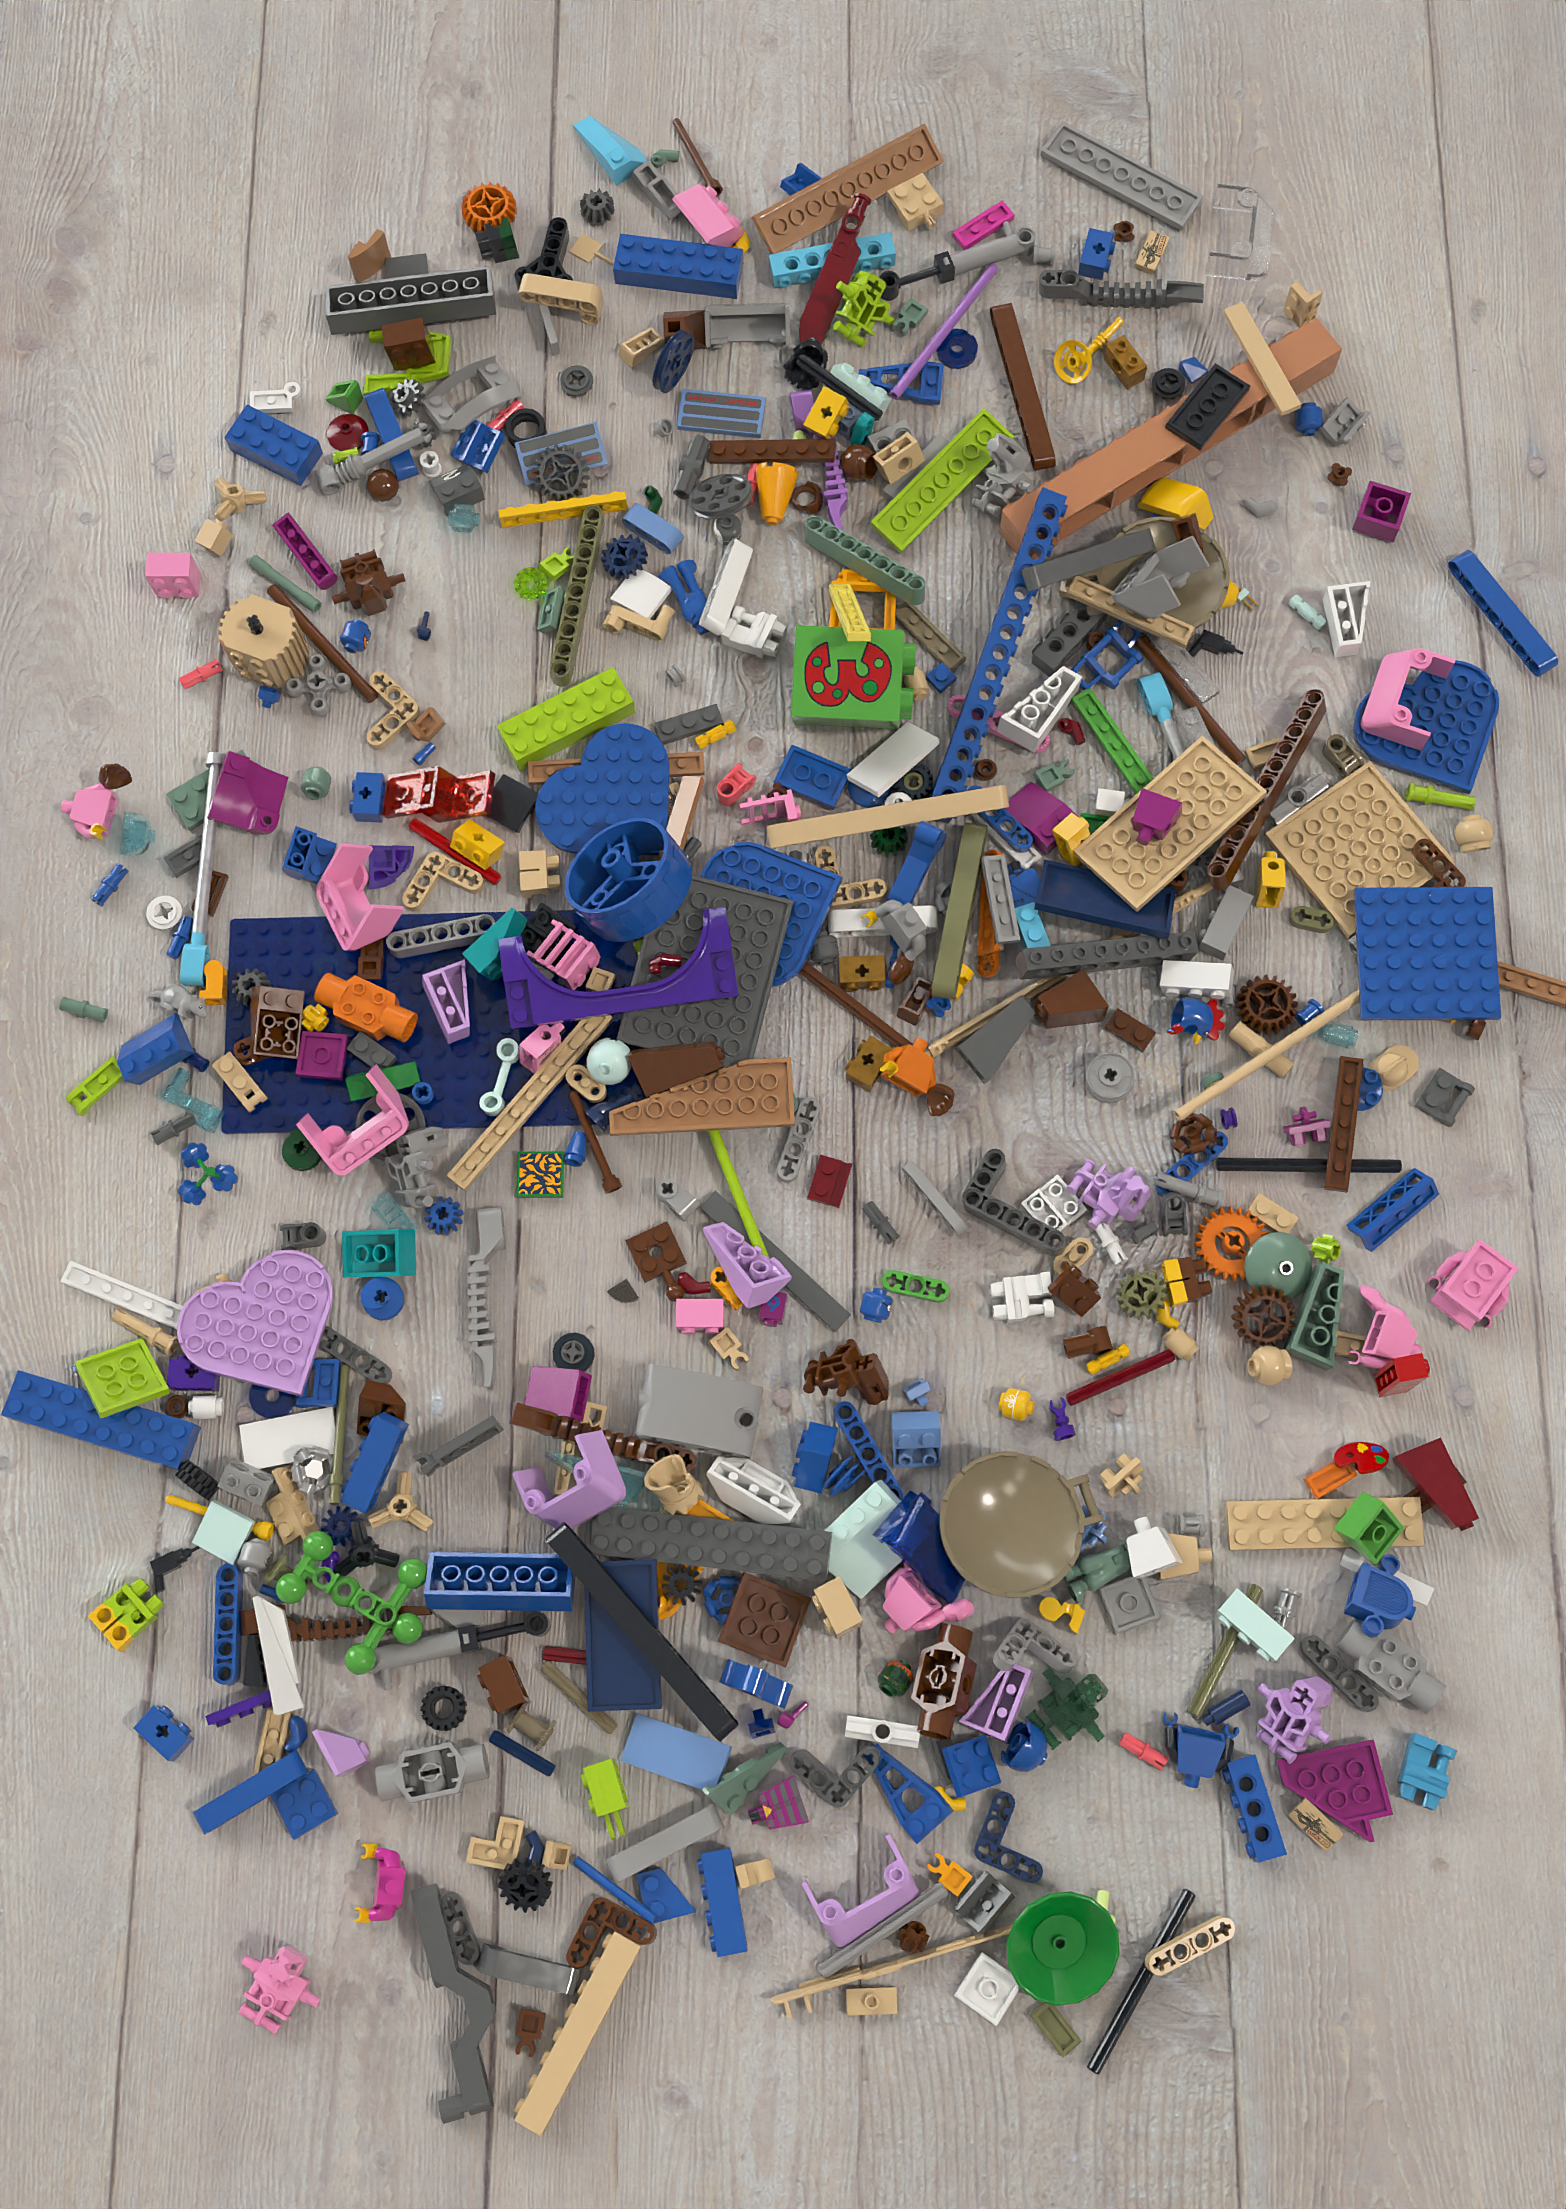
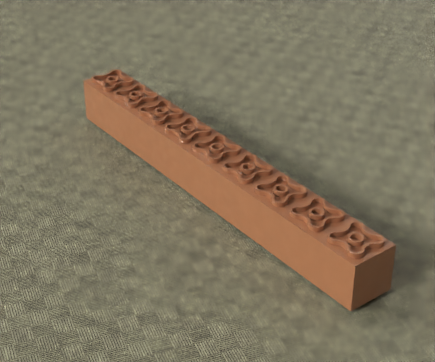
[999,318,1342,559]

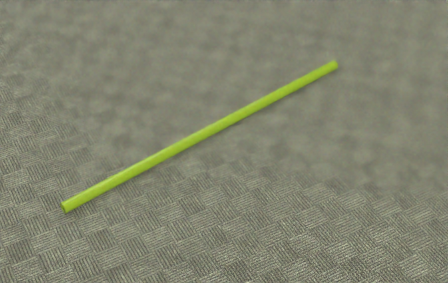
[633,940,769,1258]

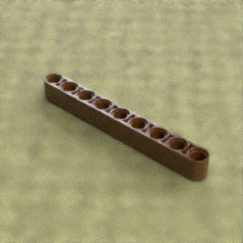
[990,303,1056,471]

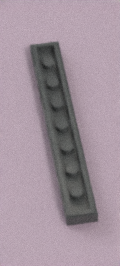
[700,1190,851,1332]

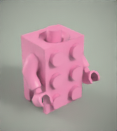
[1427,1239,1519,1331]

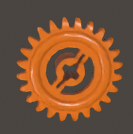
[1193,1206,1269,1282]

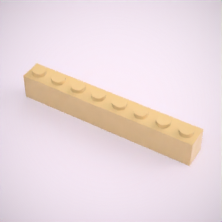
[514,1931,643,2136]

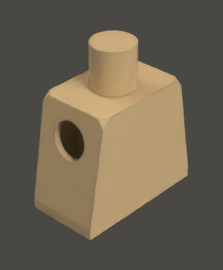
[1157,1533,1212,1581]

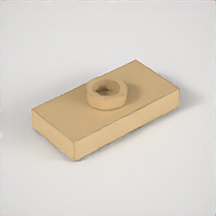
[846,1987,898,2016]

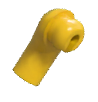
[733,227,751,254]
[1155,1300,1180,1330]
[935,1786,966,1811]

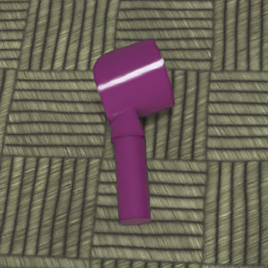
[777,1701,809,1729]

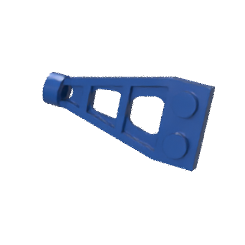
[858,362,944,405]
[864,1743,954,1844]

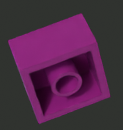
[1352,481,1411,543]

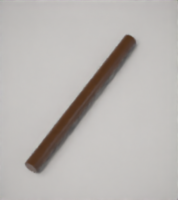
[267,584,378,703]
[1134,635,1246,766]

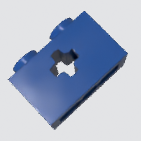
[1078,228,1116,280]
[349,772,387,823]
[133,1705,194,1761]

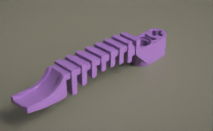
[790,390,847,531]

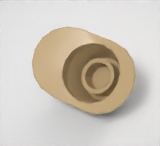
[1369,1045,1419,1091]

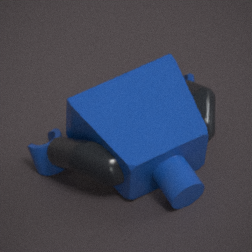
[1162,1712,1239,1788]

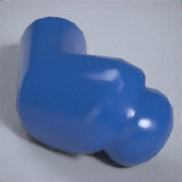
[284,1716,308,1753]

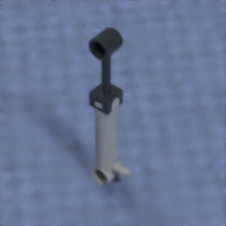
[879,221,1036,301]
[368,1611,551,1690]

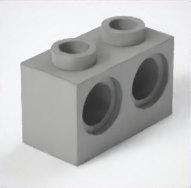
[867,419,917,453]
[217,1458,276,1506]

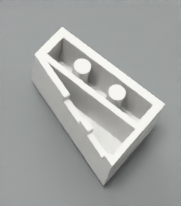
[1323,581,1370,657]

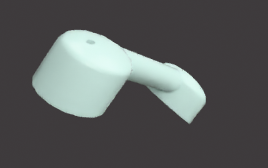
[479,1038,520,1116]

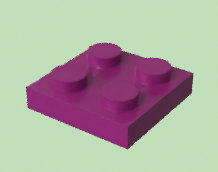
[296,1031,349,1080]

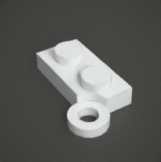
[250,382,301,414]

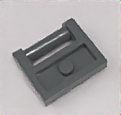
[1415,1067,1475,1127]

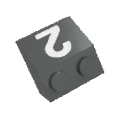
[429,464,485,516]

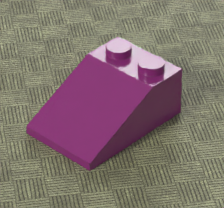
[1004,782,1078,856]

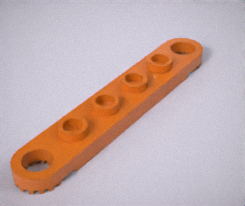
[977,849,1003,978]

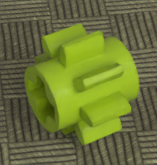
[1311,1234,1341,1264]

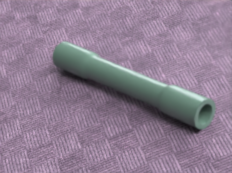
[249,555,322,613]

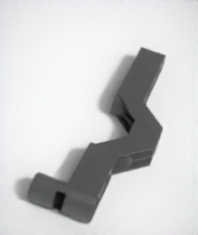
[411,1883,497,2124]

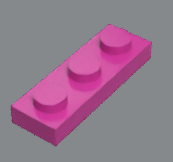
[952,200,1015,250]

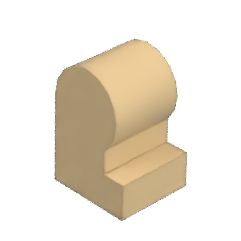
[735,1858,776,1889]

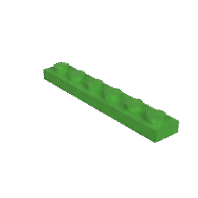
[1071,688,1154,795]

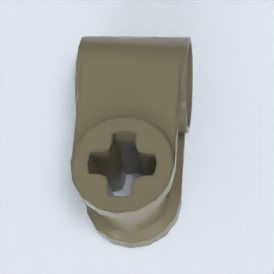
[1322,734,1364,778]

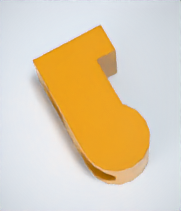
[199,960,227,1005]

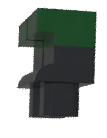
[475,217,519,264]

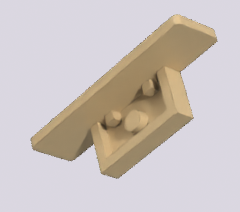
[265,1466,320,1545]

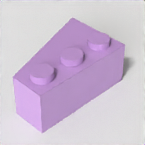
[422,960,470,1044]
[959,1664,1034,1743]

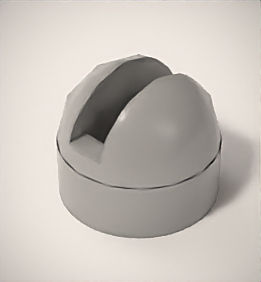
[655,418,673,436]

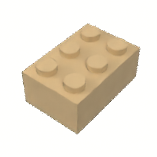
[812,1576,863,1639]

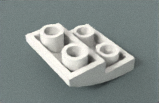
[610,570,672,619]
[1021,1174,1088,1232]

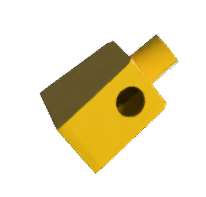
[1256,851,1285,908]

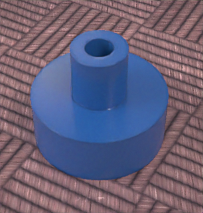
[258,686,281,708]

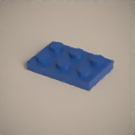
[773,745,852,810]

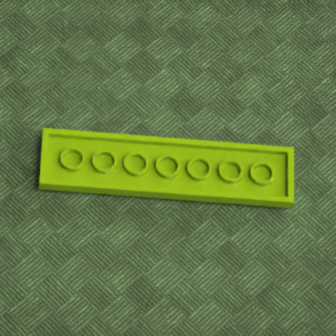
[869,408,1014,554]

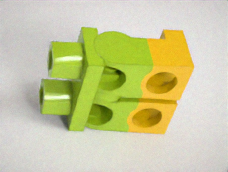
[88,1578,165,1652]

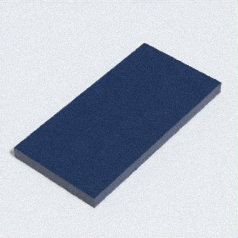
[1034,859,1176,940]
[584,1559,662,1712]

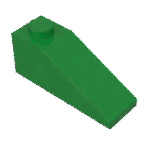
[346,1061,421,1101]

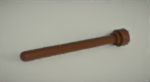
[673,118,723,197]
[569,1090,622,1194]

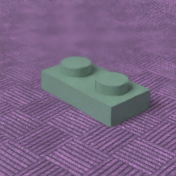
[537,587,565,633]

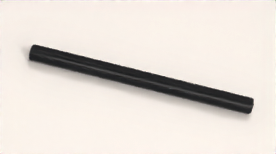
[1216,1158,1402,1173]
[1087,1889,1196,2075]

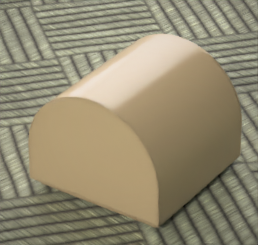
[542,1840,572,1870]

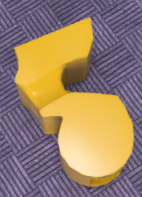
[1038,1597,1086,1635]

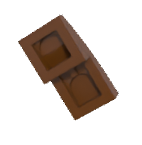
[358,938,385,980]

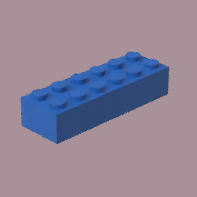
[613,233,744,299]
[424,1552,576,1612]

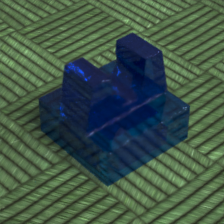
[748,1708,776,1739]

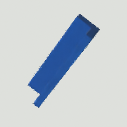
[1346,1168,1440,1252]

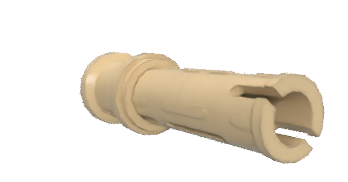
[112,1308,180,1356]

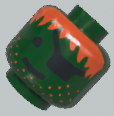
[878,1660,914,1698]

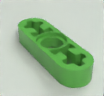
[882,1270,949,1303]

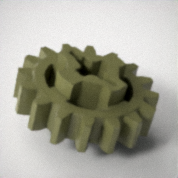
[1116,1269,1168,1320]

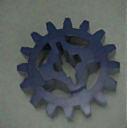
[601,534,648,579]

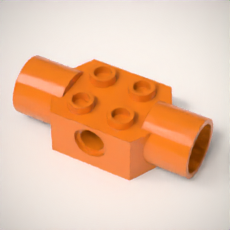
[314,973,418,1043]

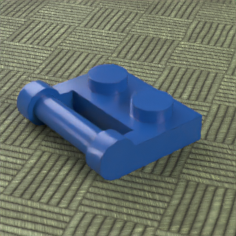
[295,1359,341,1408]

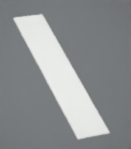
[1339,1548,1434,1606]

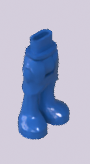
[658,560,709,635]

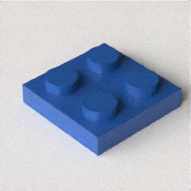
[941,1735,1001,1798]
[271,1770,339,1840]

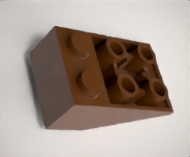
[250,986,305,1059]

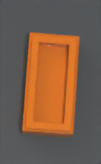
[1303,1461,1358,1499]

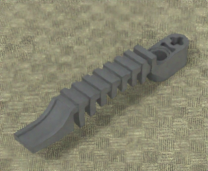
[1039,270,1204,309]

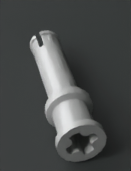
[1153,1171,1224,1210]
[1269,1586,1302,1663]

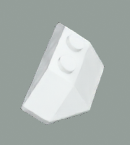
[706,1456,801,1525]

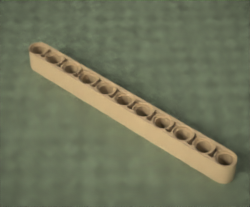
[766,785,1009,849]

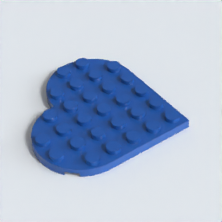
[1353,660,1499,794]
[535,723,670,855]
[701,842,843,987]

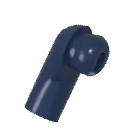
[525,1830,545,1867]

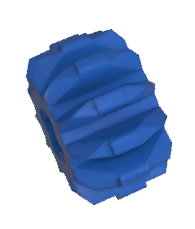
[424,1196,464,1236]

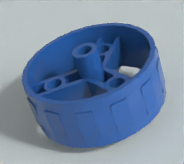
[565,817,692,942]

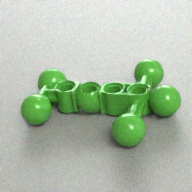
[276,1531,427,1675]

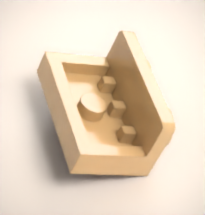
[1283,281,1323,327]

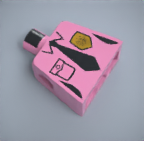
[519,1023,566,1074]

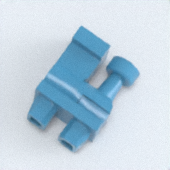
[1397,1733,1457,1810]

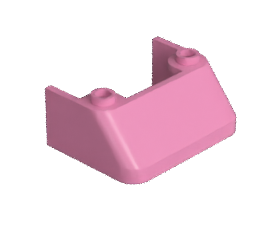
[1361,648,1456,751]
[316,843,404,951]
[296,1064,409,1175]

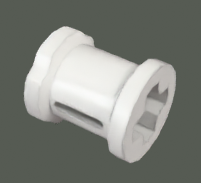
[420,451,442,479]

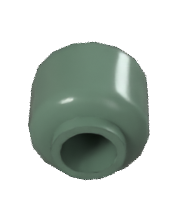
[300,766,332,800]

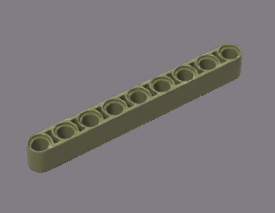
[550,505,604,687]
[932,823,988,999]

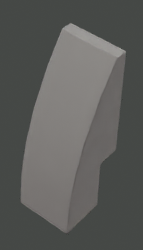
[631,160,682,220]

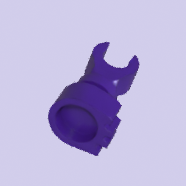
[1049,1397,1076,1441]

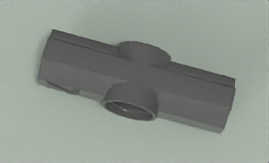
[673,434,710,500]

